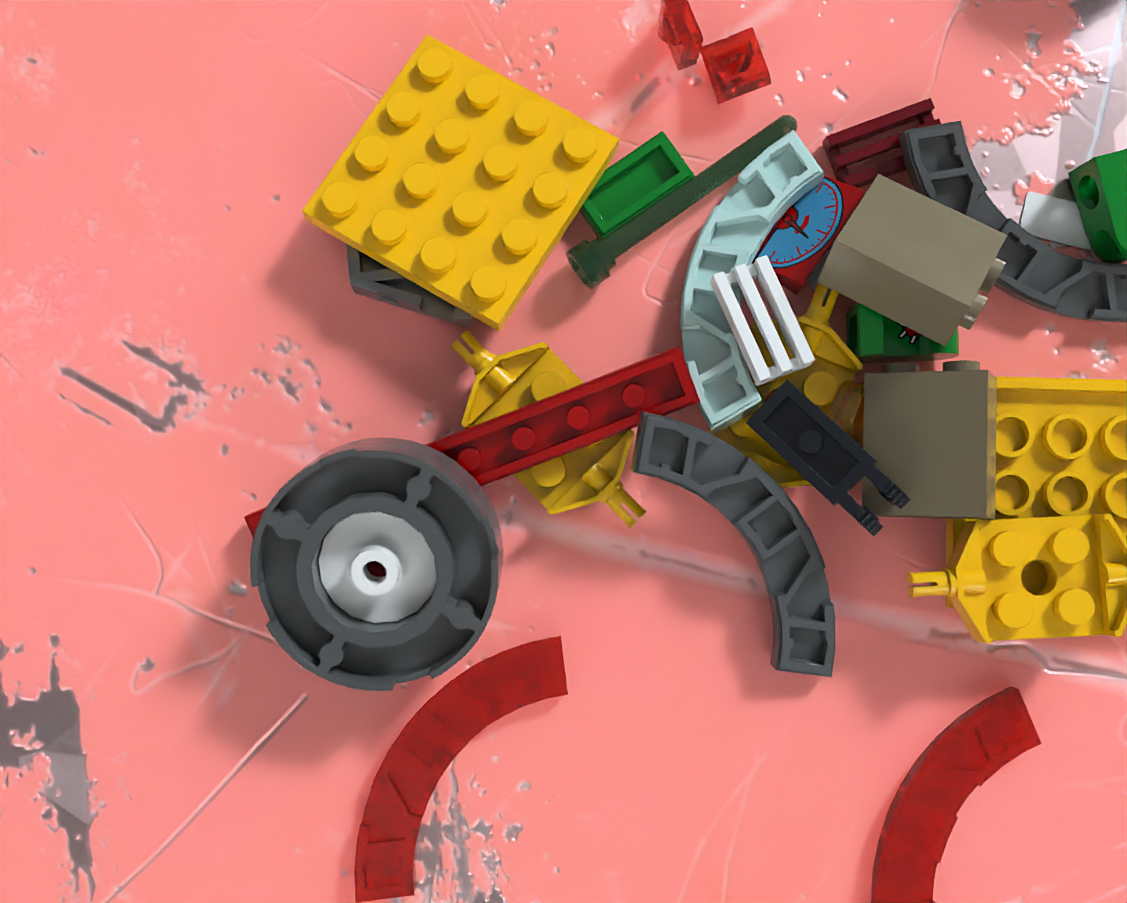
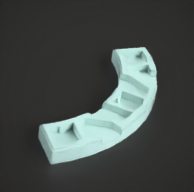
[680,129,824,435]

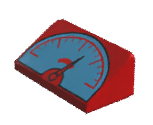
[752,176,866,295]

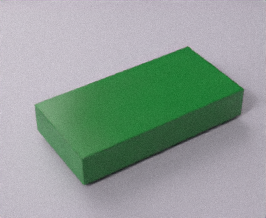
[579,131,695,244]

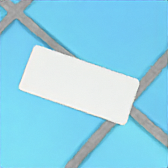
[1020,191,1093,251]

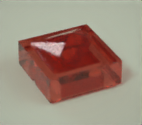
[658,0,704,71]
[699,27,771,104]

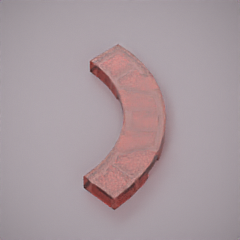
[354,635,568,903]
[871,686,1042,903]

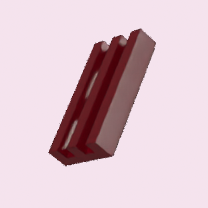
[822,98,941,188]

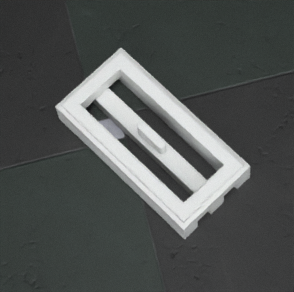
[710,255,815,386]

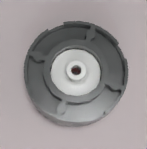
[250,437,504,691]

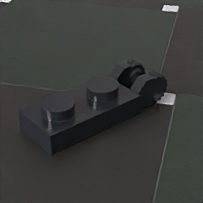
[746,379,911,536]

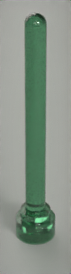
[566,114,798,290]

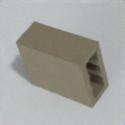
[817,174,1007,347]
[862,360,997,520]

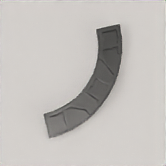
[898,121,1127,323]
[630,411,835,677]

